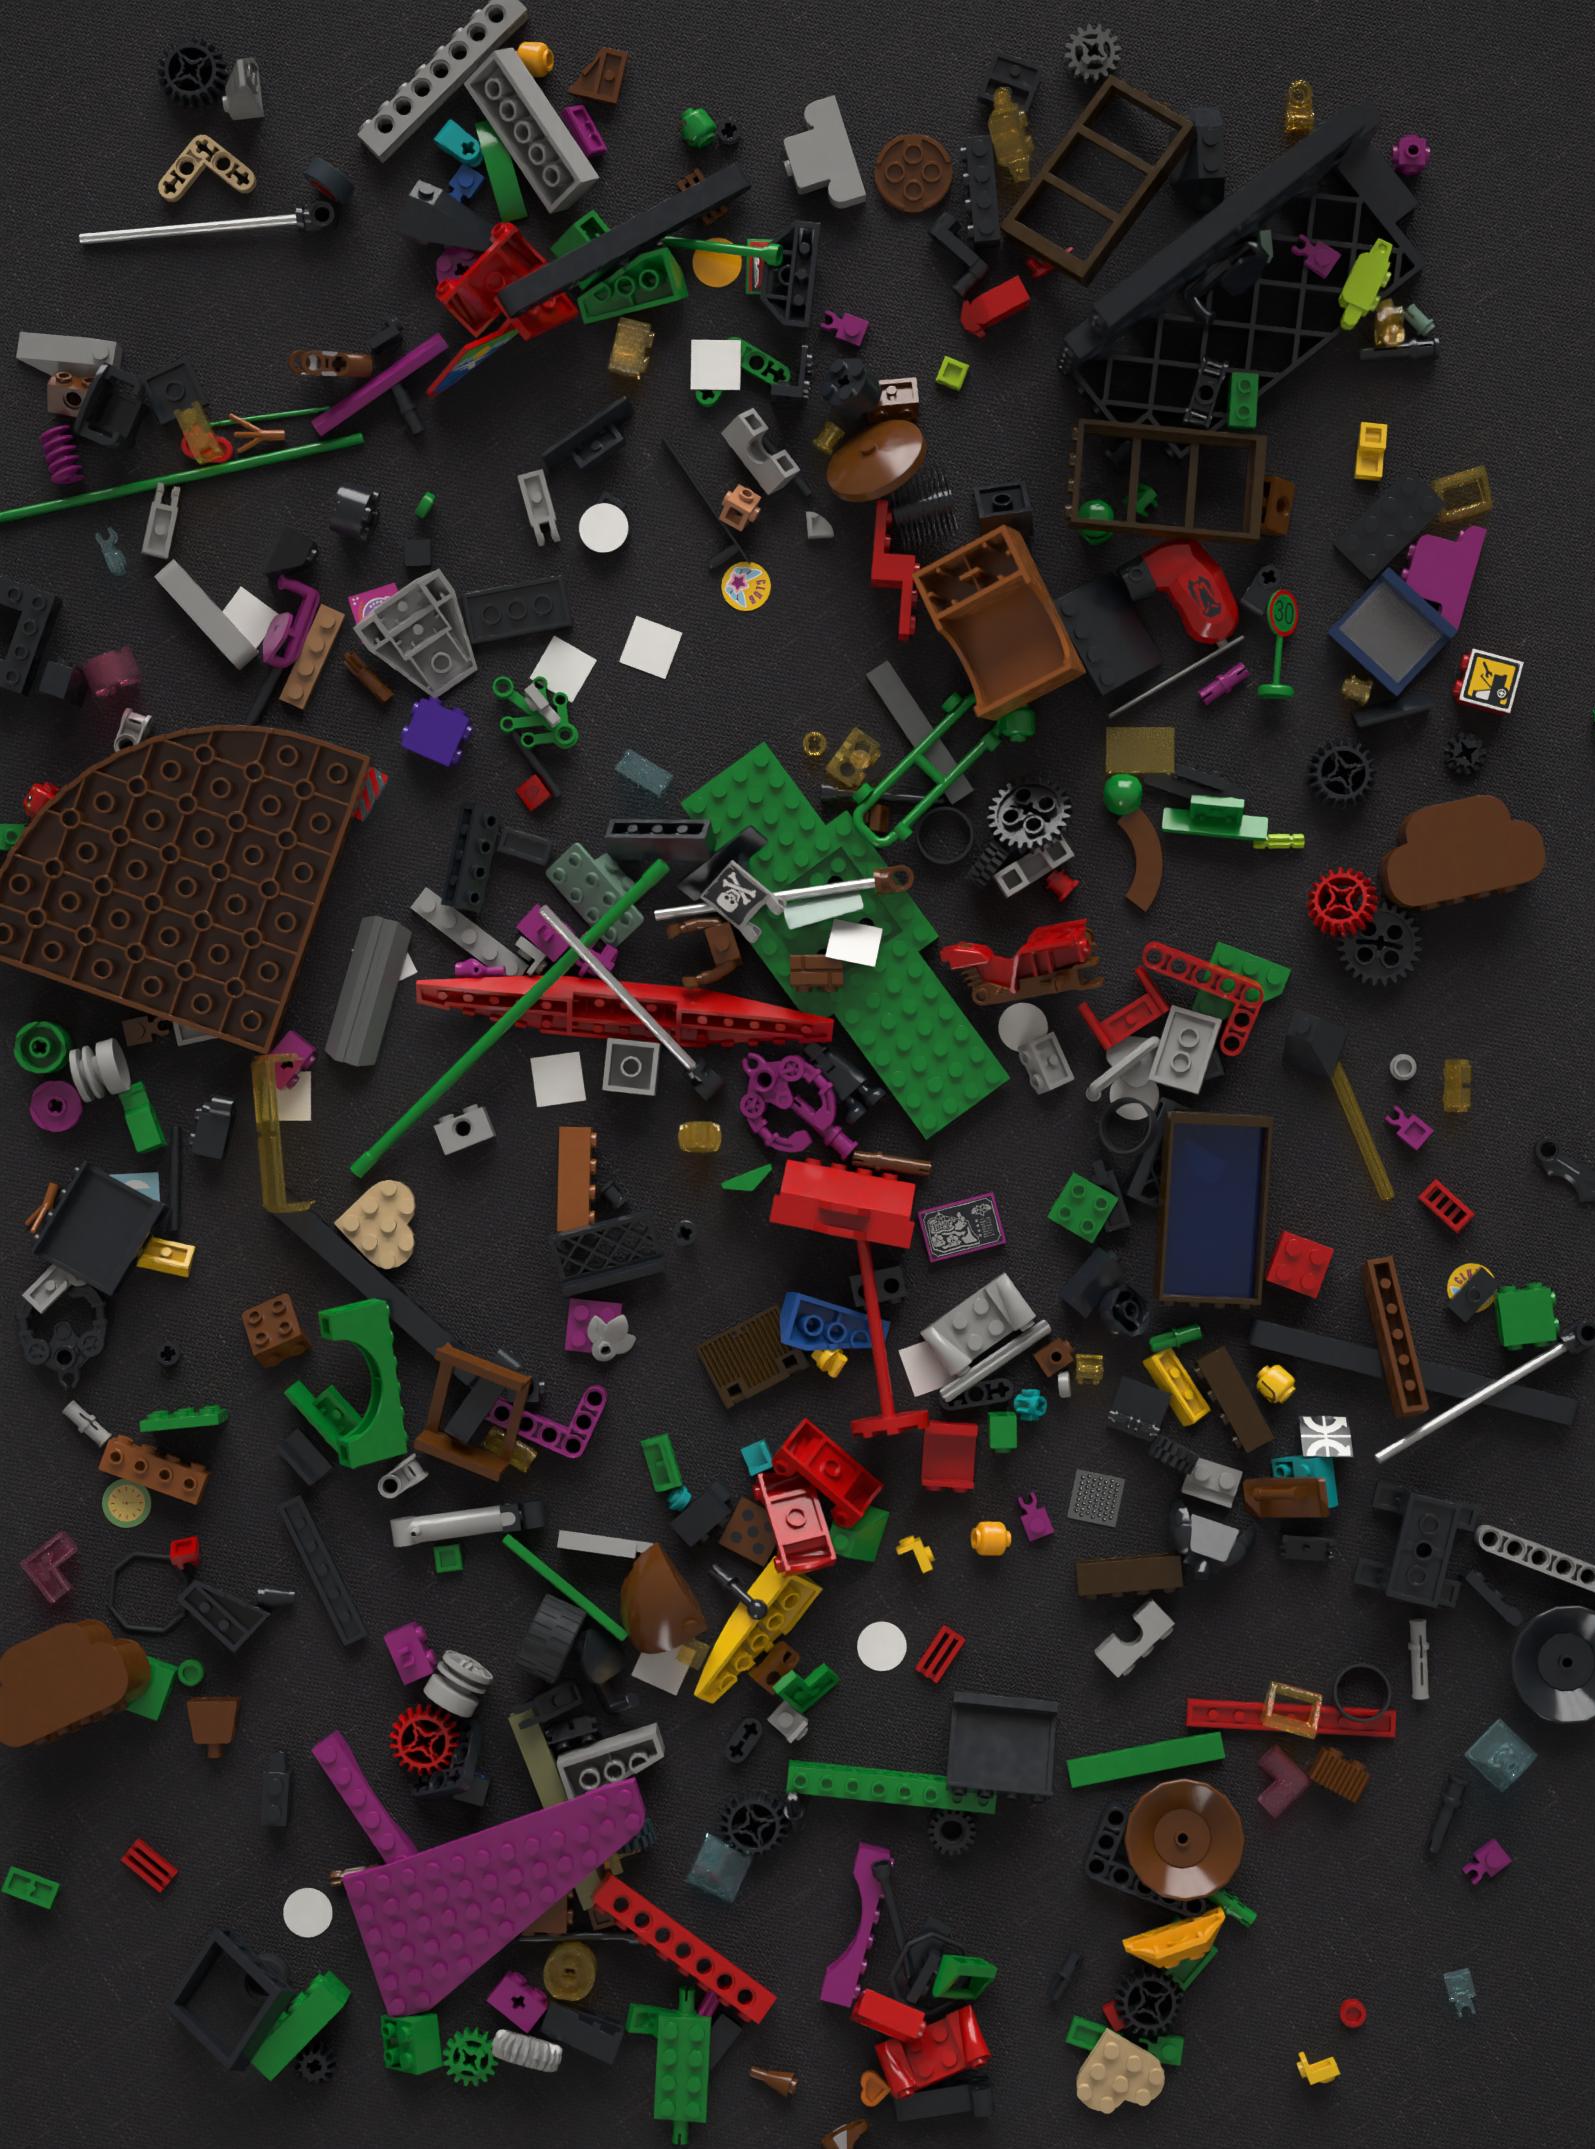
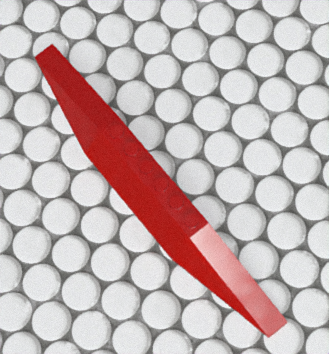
[416,975,834,1048]

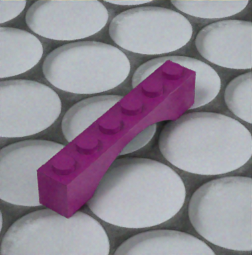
[311,1730,419,1864]
[820,1842,894,2008]

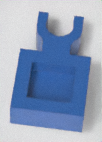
[448,163,485,203]

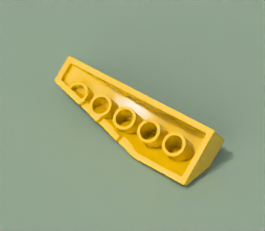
[694,1556,822,1704]

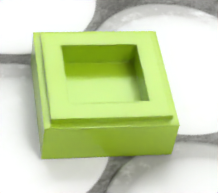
[935,356,969,391]

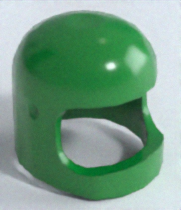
[1077,500,1114,545]

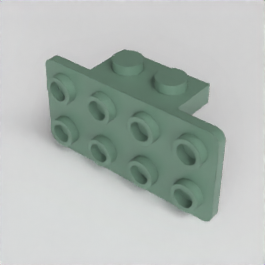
[546,843,644,948]

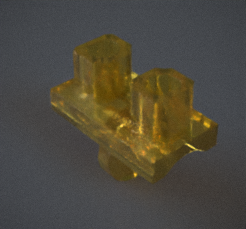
[1374,299,1405,347]

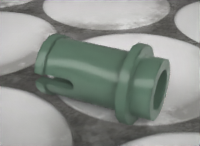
[1402,304,1435,338]

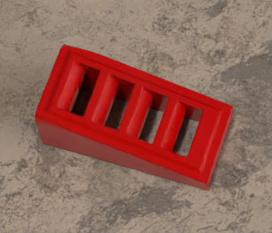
[1418,1179,1475,1235]

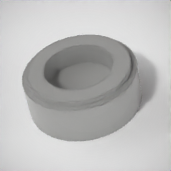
[1058,1371,1071,1398]

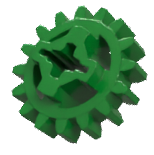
[443,2027,500,2086]

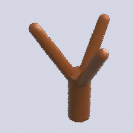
[229,413,285,454]
[25,1183,60,1234]

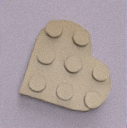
[334,1180,416,1269]
[1076,2028,1165,2114]

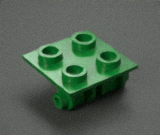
[1047,1172,1119,1243]

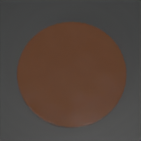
[874,134,952,214]

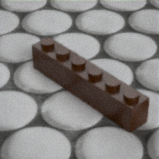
[1360,1256,1429,1420]

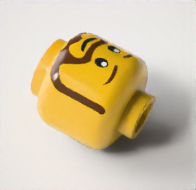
[1256,1365,1296,1404]

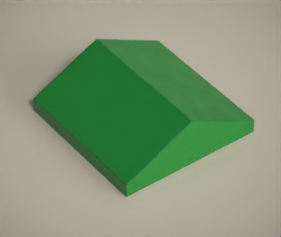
[721,1163,773,1191]

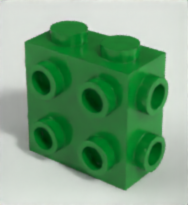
[1493,1282,1560,1350]

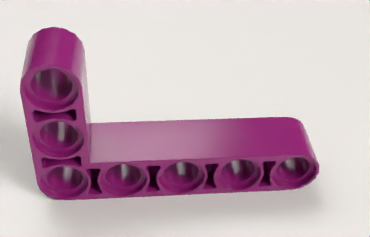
[485,1385,608,1458]

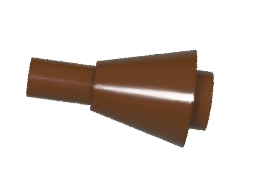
[749,2066,798,2098]

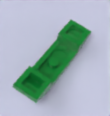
[475,120,528,224]

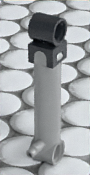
[390,1498,548,1547]

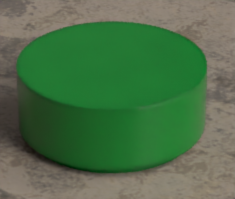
[414,492,436,518]
[178,1659,205,1686]

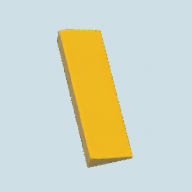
[136,1237,195,1277]
[1143,1348,1211,1426]

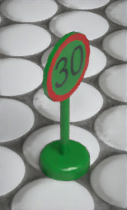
[1257,590,1298,699]

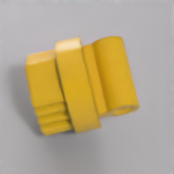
[811,1349,848,1378]

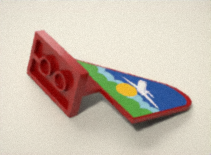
[426,292,579,398]

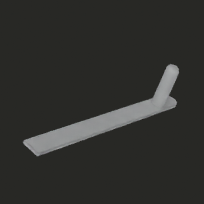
[1109,636,1244,718]

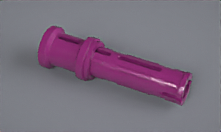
[789,1094,859,1161]

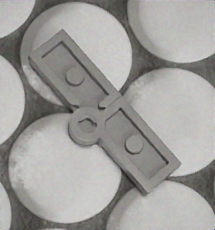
[22,1264,87,1314]

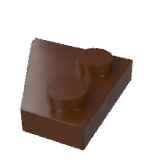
[568,47,629,106]

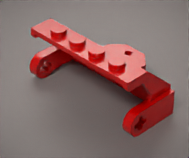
[769,1158,915,1249]

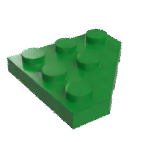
[1191,942,1291,1020]

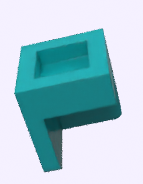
[741,1439,773,1476]

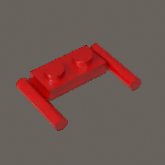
[1077,965,1171,1051]

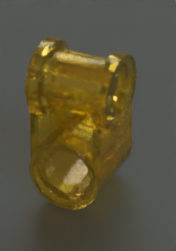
[1284,80,1314,134]

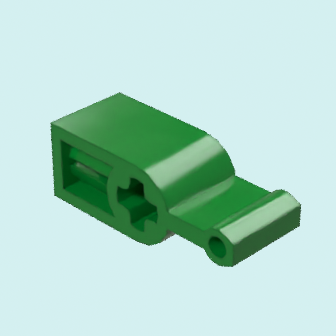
[118,1081,167,1154]

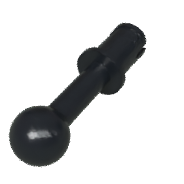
[708,1563,768,1620]

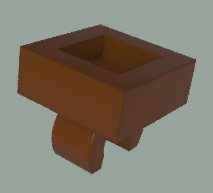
[863,804,890,833]

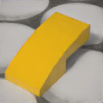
[1354,422,1387,481]

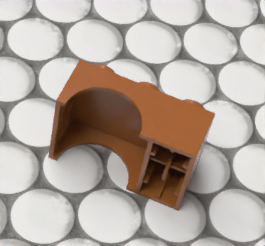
[912,525,1086,721]

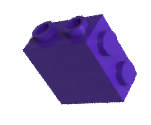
[400,696,474,769]

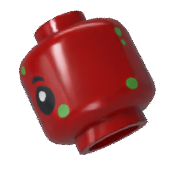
[23,782,59,819]

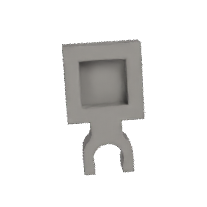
[524,683,561,728]

